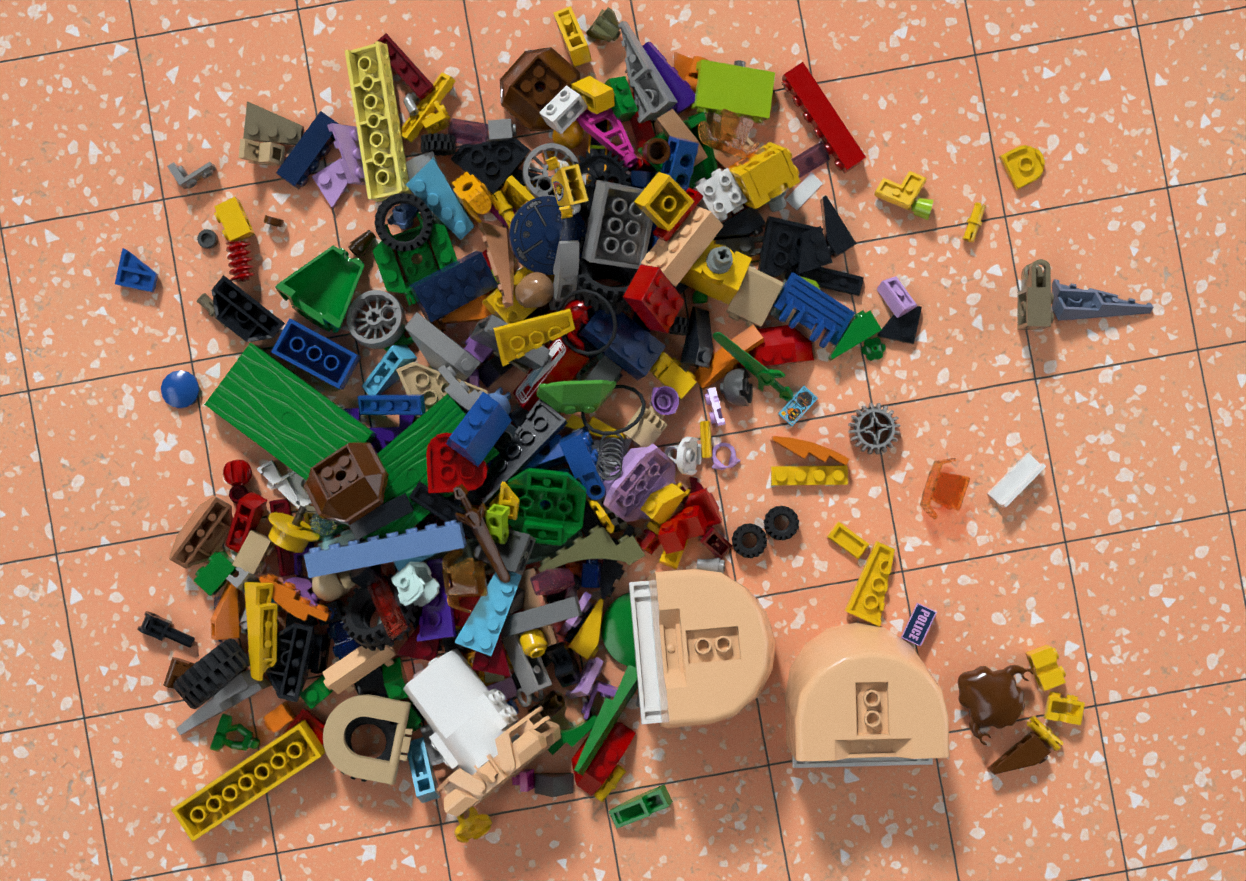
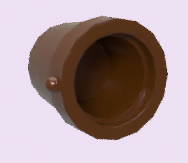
[642,138,670,164]

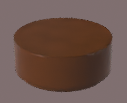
[264,215,284,227]

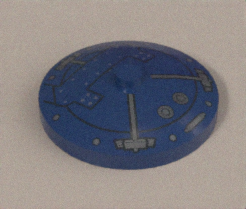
[509,196,586,275]

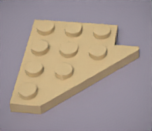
[396,362,488,418]

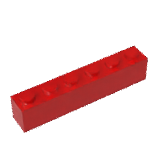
[782,62,866,174]

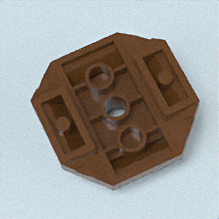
[500,47,581,131]
[304,443,389,525]

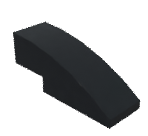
[349,493,415,540]

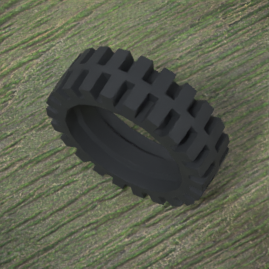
[374,193,433,251]

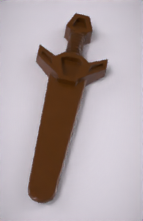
[453,484,510,583]

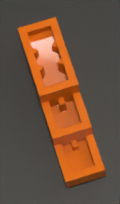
[694,325,764,390]
[770,436,850,466]

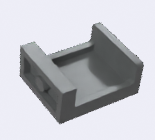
[475,528,536,575]

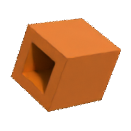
[263,701,296,733]

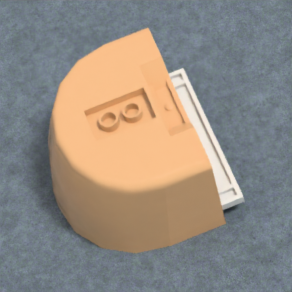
[629,569,776,728]
[785,622,950,768]

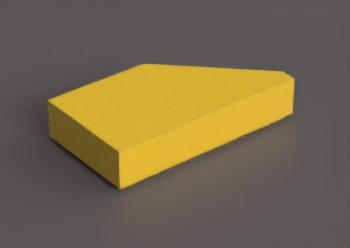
[499,481,520,520]

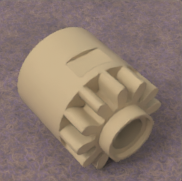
[622,405,668,447]

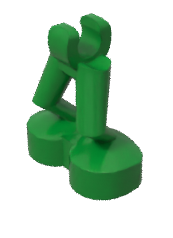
[210,713,260,752]

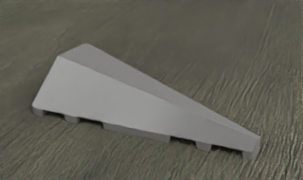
[618,21,678,123]
[176,669,271,735]

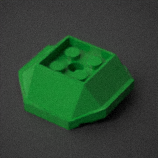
[507,468,587,546]

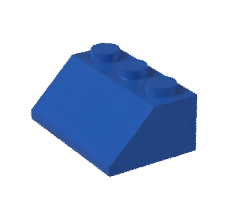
[446,392,512,467]

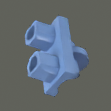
[388,203,419,230]

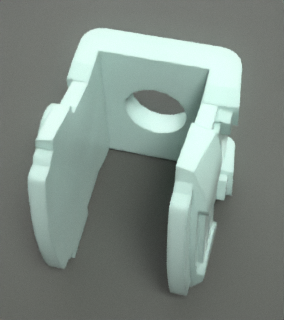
[391,562,440,607]

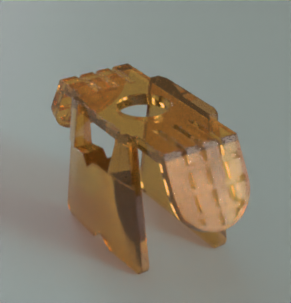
[698,109,759,158]
[920,458,970,520]
[442,548,488,613]

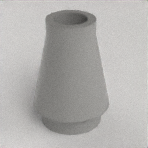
[697,558,725,574]

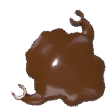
[957,665,1033,745]

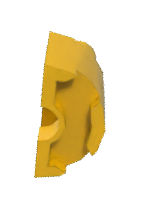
[1044,691,1085,725]

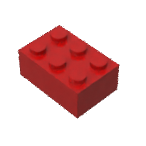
[623,264,684,333]

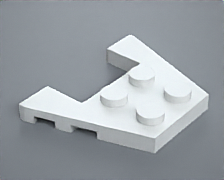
[256,460,312,509]

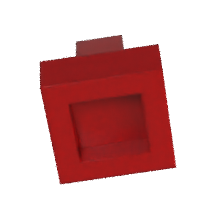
[637,529,661,555]

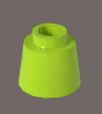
[911,198,934,220]

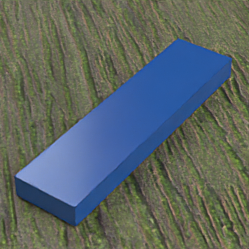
[357,394,426,415]

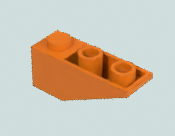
[210,581,242,640]

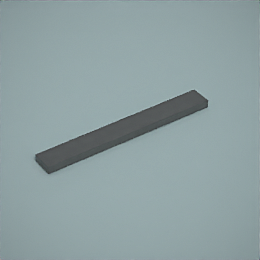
[442,596,582,653]

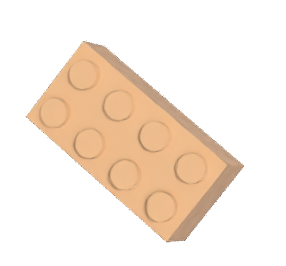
[641,206,723,287]

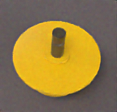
[268,506,320,553]

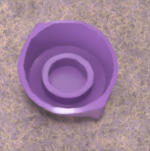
[651,386,679,415]

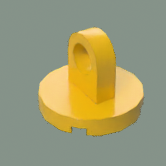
[454,806,492,843]

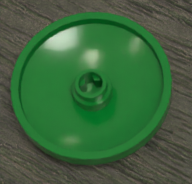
[601,592,636,668]

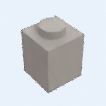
[488,119,517,142]

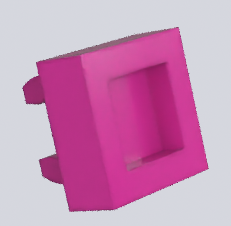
[512,769,535,792]

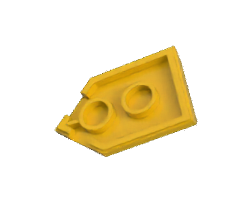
[587,499,614,533]

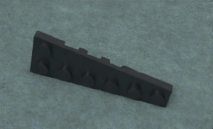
[471,399,568,507]

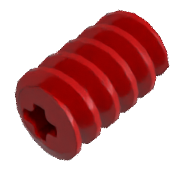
[225,241,255,282]

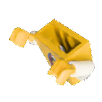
[545,156,588,219]

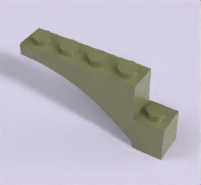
[538,525,645,575]

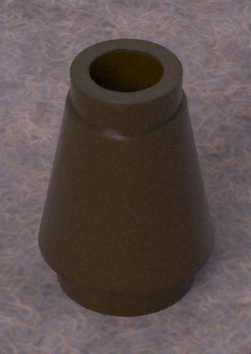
[348,230,376,258]

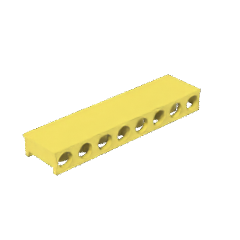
[345,41,411,202]

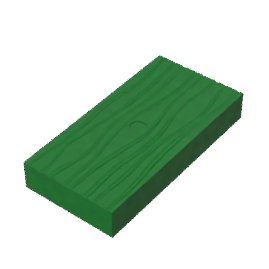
[204,342,378,481]
[363,394,500,541]

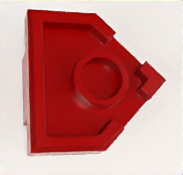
[683,488,722,528]

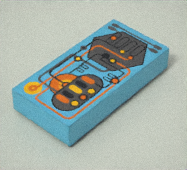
[778,386,818,427]

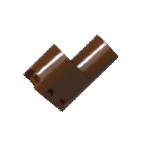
[163,657,194,688]

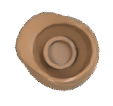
[515,272,554,308]

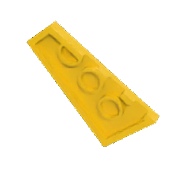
[493,309,575,366]
[844,541,895,627]

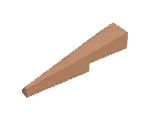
[478,222,514,308]

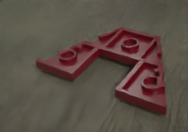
[397,585,512,677]

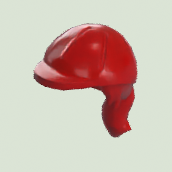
[563,299,593,351]

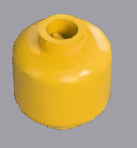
[519,629,548,658]

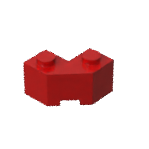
[658,505,708,554]

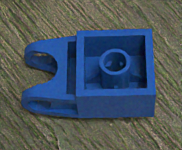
[559,428,606,500]

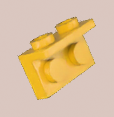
[422,101,451,134]

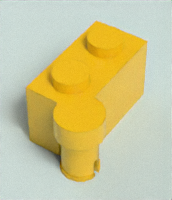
[649,351,697,400]

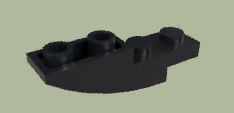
[600,524,637,600]

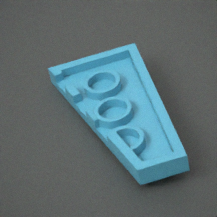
[406,157,475,240]

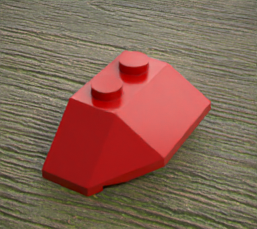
[737,325,814,368]
[571,722,636,796]

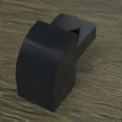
[546,641,581,688]

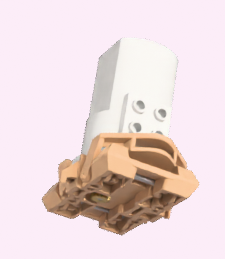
[403,649,561,817]

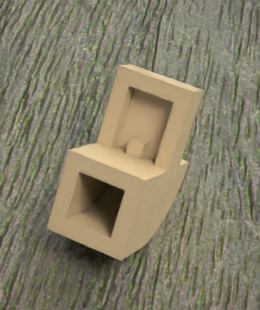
[238,138,285,166]

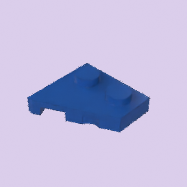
[115,248,158,293]

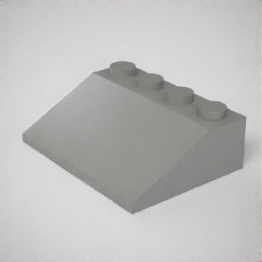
[581,180,653,269]

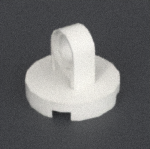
[665,436,702,475]

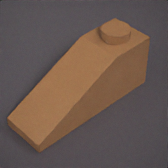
[656,109,707,167]

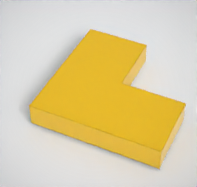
[874,171,927,210]

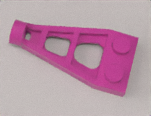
[576,108,639,169]

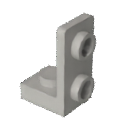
[167,162,217,189]

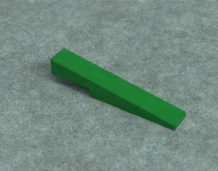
[574,665,638,776]

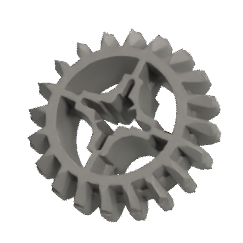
[848,403,901,455]

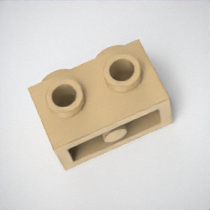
[232,530,275,575]

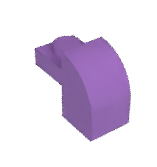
[283,576,320,606]

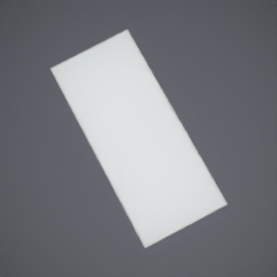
[785,172,823,210]

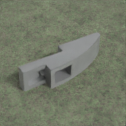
[549,240,579,310]
[437,365,482,410]

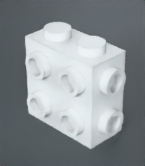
[693,168,747,222]

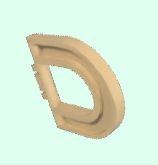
[323,695,413,785]

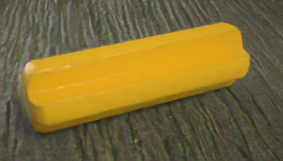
[700,421,712,458]

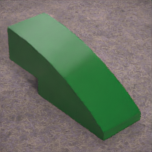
[609,784,673,829]

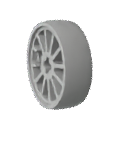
[523,143,579,198]
[347,290,406,349]

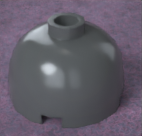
[720,368,753,406]

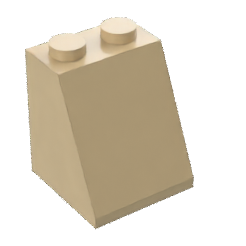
[726,266,783,328]

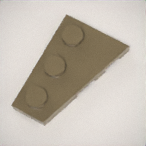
[243,101,304,145]

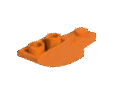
[259,574,333,622]

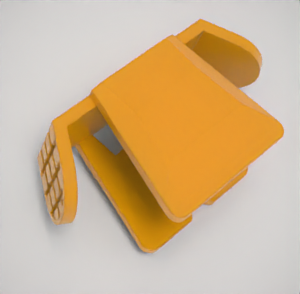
[452,171,499,223]

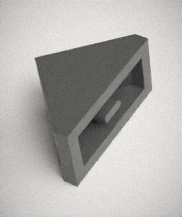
[535,773,573,797]

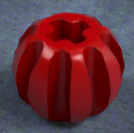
[223,460,252,486]

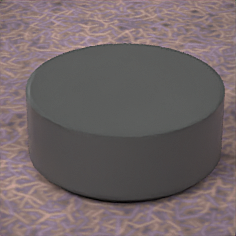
[197,229,218,249]

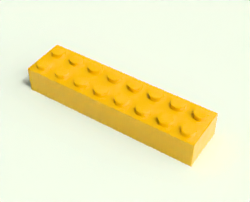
[171,720,325,842]

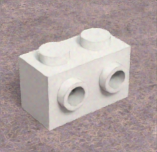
[539,86,588,134]

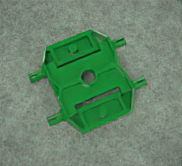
[372,212,458,306]

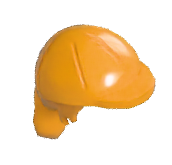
[541,120,584,159]

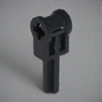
[137,611,195,648]

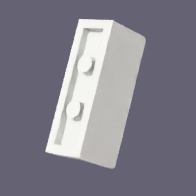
[987,453,1046,507]

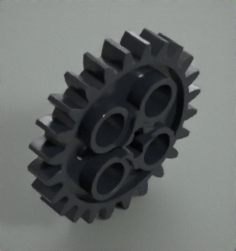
[573,149,631,211]

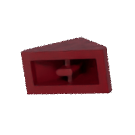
[698,526,733,559]

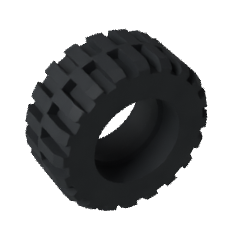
[173,638,250,709]

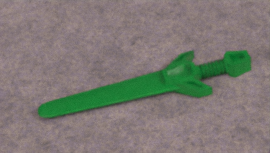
[713,332,794,401]

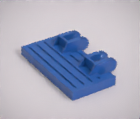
[772,273,855,348]

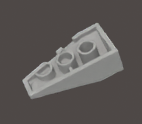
[405,312,480,381]

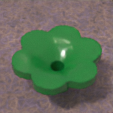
[861,337,886,361]

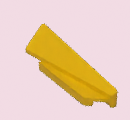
[244,582,277,681]

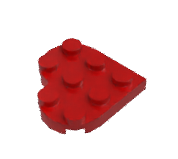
[426,433,487,494]

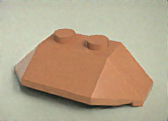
[169,496,233,569]

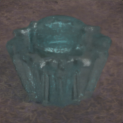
[309,513,336,536]

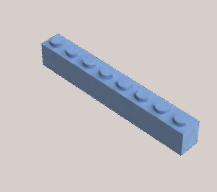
[304,520,467,578]

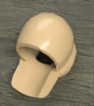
[312,570,356,601]

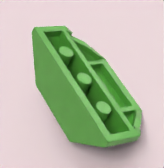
[537,380,616,414]

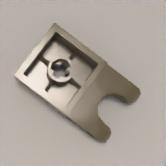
[1017,259,1054,330]

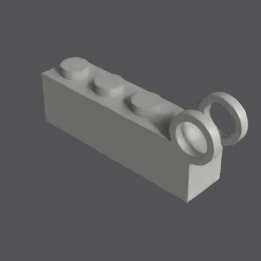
[502,632,552,707]

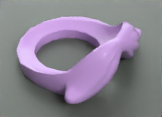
[712,443,741,470]

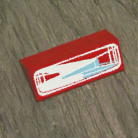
[513,337,589,411]

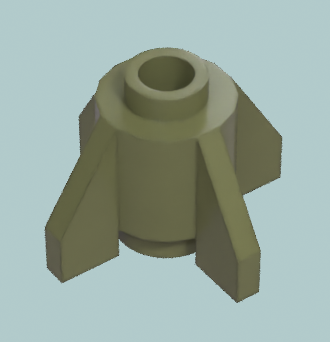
[586,7,621,42]

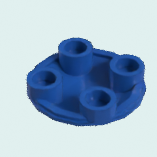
[161,370,199,408]

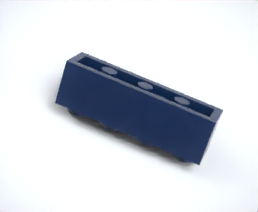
[276,111,339,190]

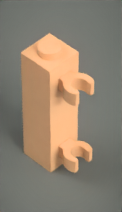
[322,645,396,694]

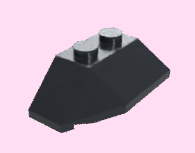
[211,275,285,342]
[266,623,315,702]

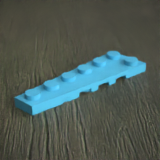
[455,570,522,657]

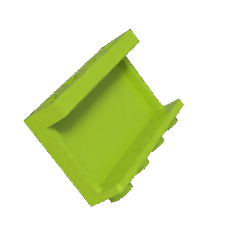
[691,59,775,123]

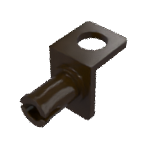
[528,690,566,720]

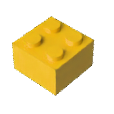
[634,172,694,231]

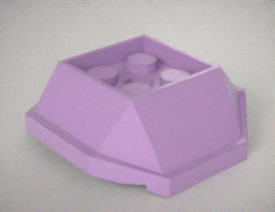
[603,444,676,522]

